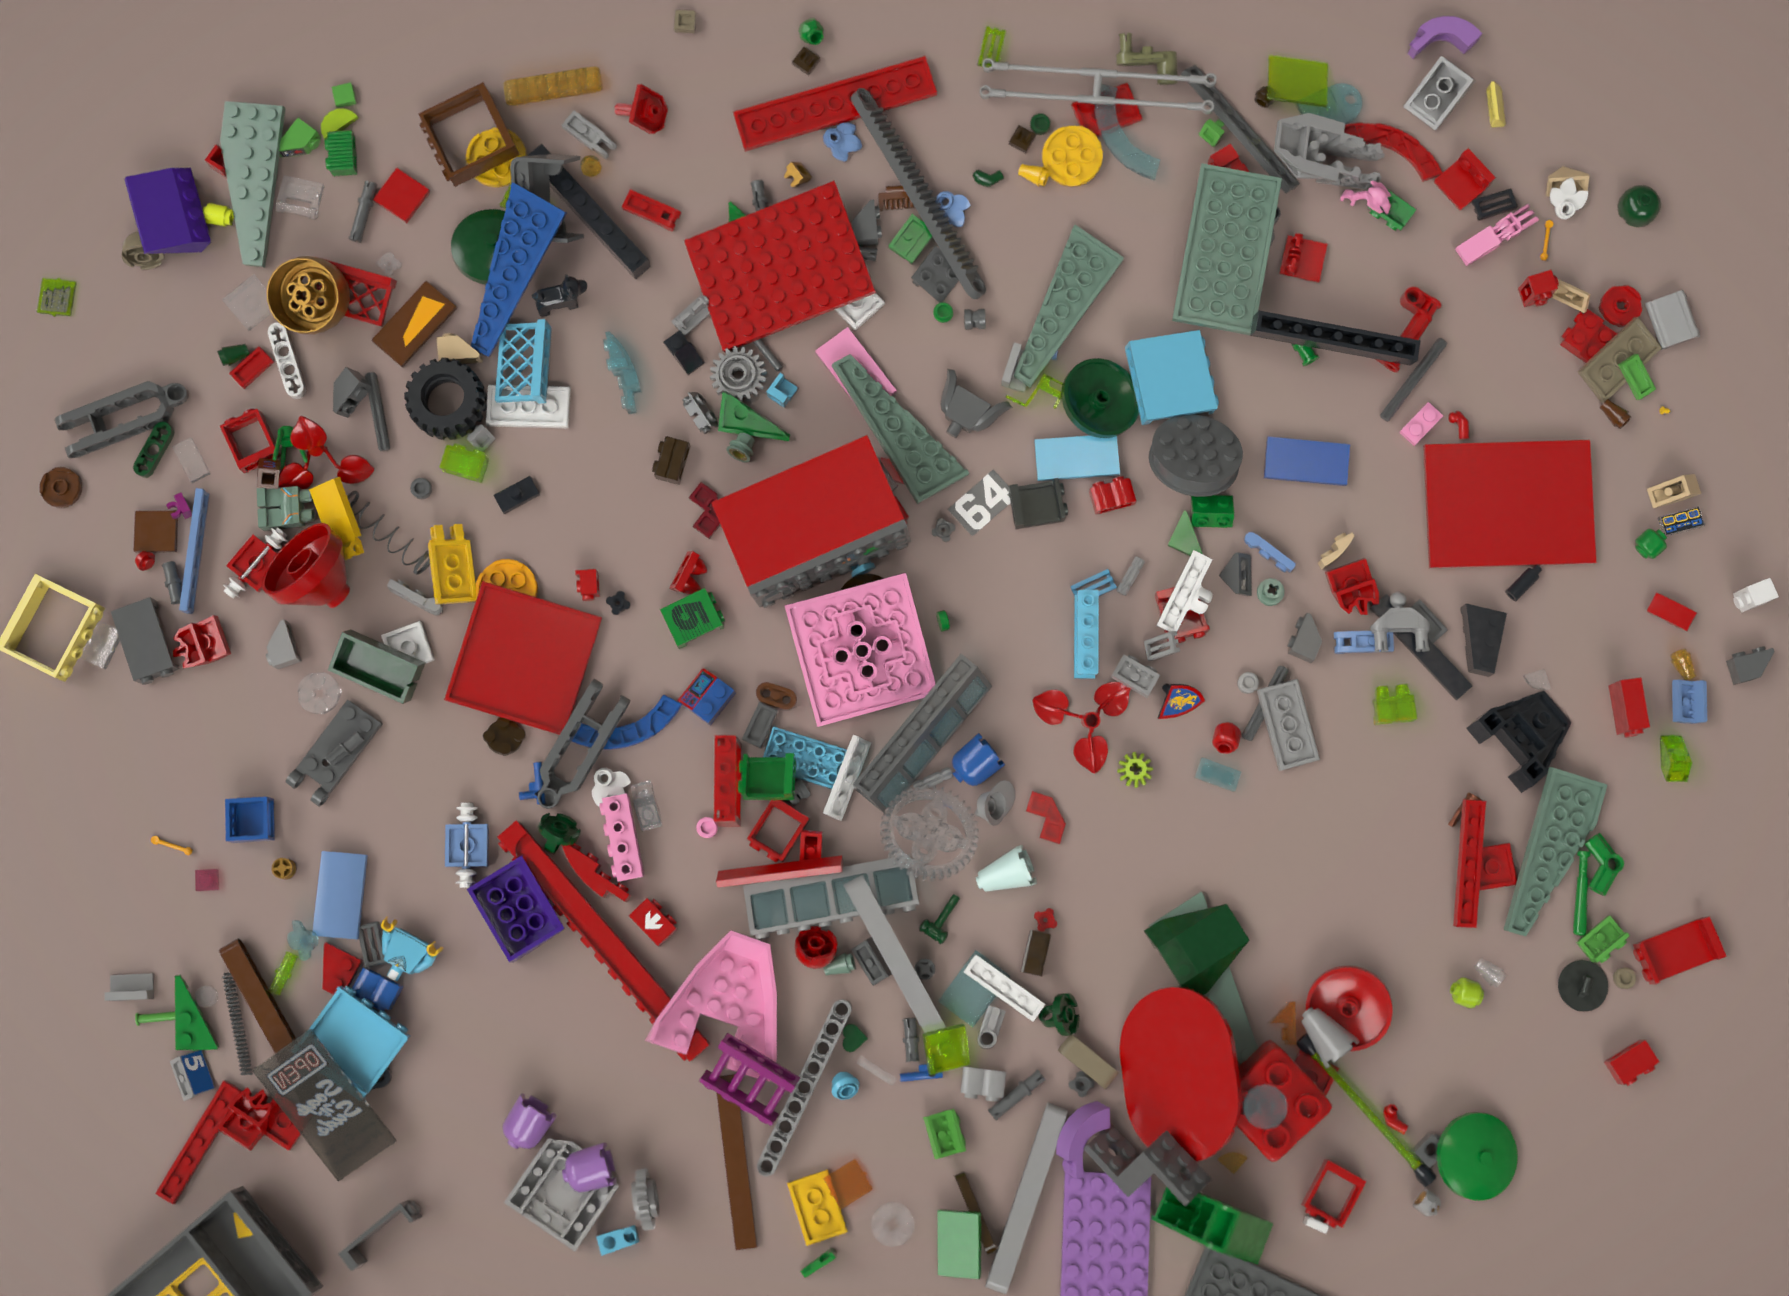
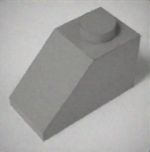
[266,620,301,669]

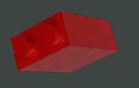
[1608,677,1650,738]

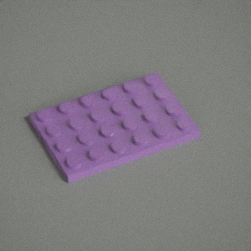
[1060,1172,1151,1296]

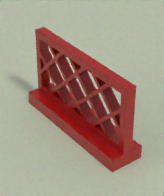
[305,256,397,327]

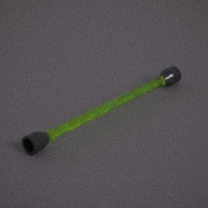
[1295,1033,1437,1187]

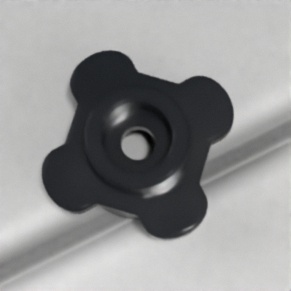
[606,591,630,615]

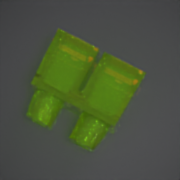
[1372,684,1418,725]

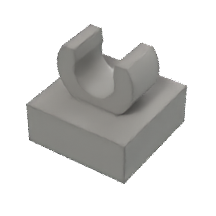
[466,424,496,453]

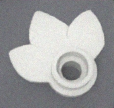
[1550,178,1588,219]
[592,768,631,807]

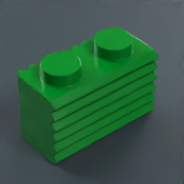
[324,130,357,177]

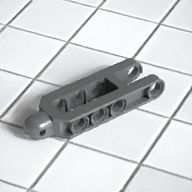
[54,381,188,458]
[538,679,631,809]

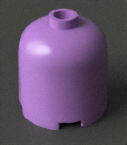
[503,1093,557,1149]
[562,1143,616,1192]

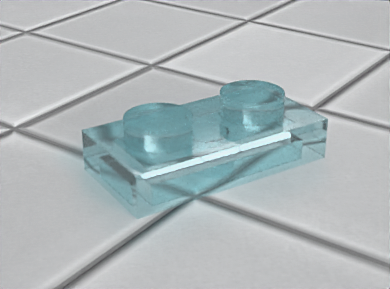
[1194,758,1242,792]

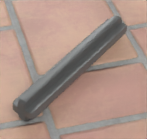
[365,372,390,451]
[1242,666,1289,741]

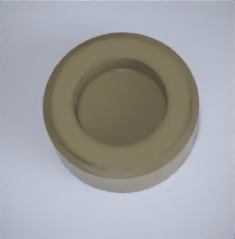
[1613,967,1636,989]

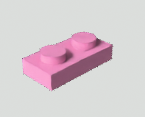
[1399,402,1443,446]

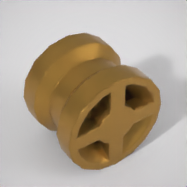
[271,858,297,880]

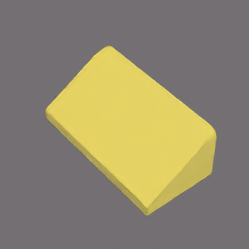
[1486,81,1506,127]

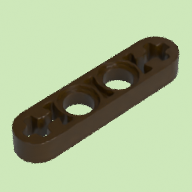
[954,1172,997,1255]

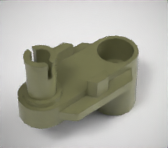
[1116,33,1177,85]

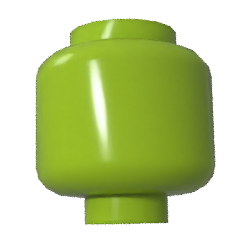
[1450,977,1484,1008]

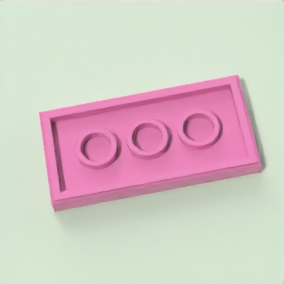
[815,327,897,404]

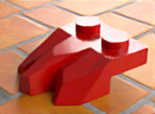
[1325,558,1379,615]
[173,615,231,668]
[216,1087,272,1152]

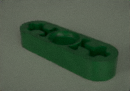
[133,422,175,478]

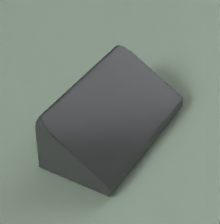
[851,937,892,986]

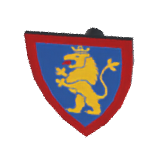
[1157,683,1205,719]

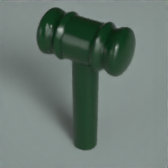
[919,894,960,944]

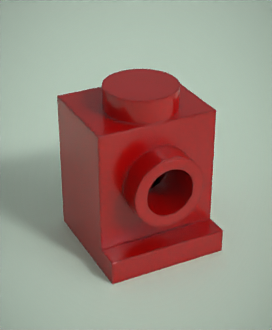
[575,569,600,601]

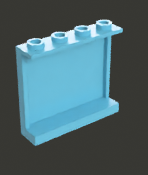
[1125,330,1219,425]
[291,985,411,1101]

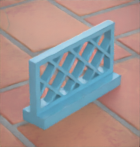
[495,319,552,404]

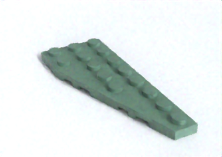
[220,101,286,267]
[1503,767,1607,936]

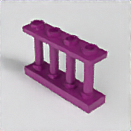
[699,1033,801,1126]

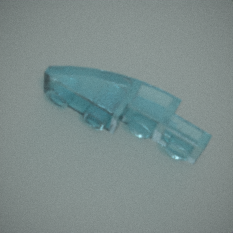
[603,332,641,414]

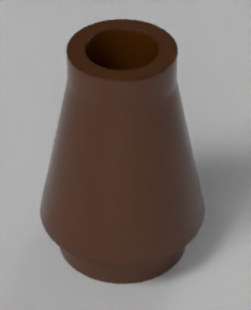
[1600,399,1631,429]

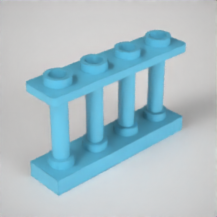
[1074,590,1099,679]

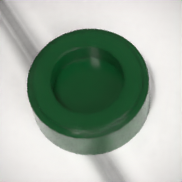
[1030,113,1050,135]

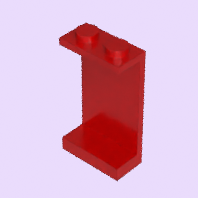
[1633,916,1727,984]

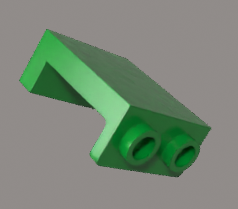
[738,753,796,800]

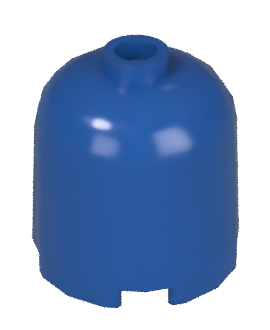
[952,733,1005,786]

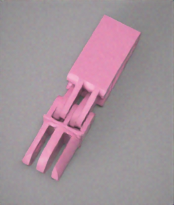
[1455,204,1539,266]

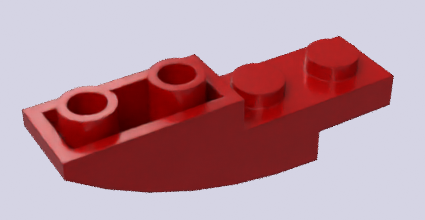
[562,843,632,902]

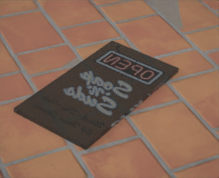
[252,1029,397,1182]

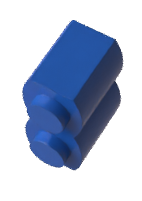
[352,968,404,1012]

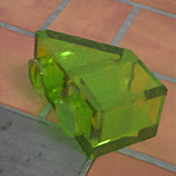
[1660,735,1692,782]

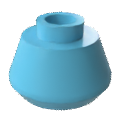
[832,1072,860,1100]

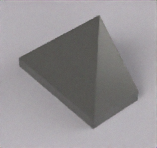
[1219,552,1252,596]

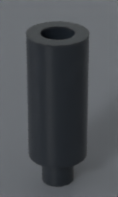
[1505,565,1542,601]

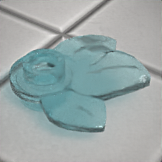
[287,920,318,961]

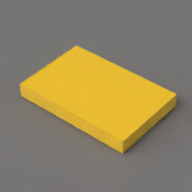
[787,1169,848,1246]

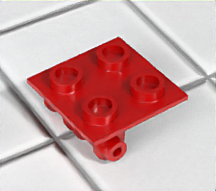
[1279,233,1328,283]

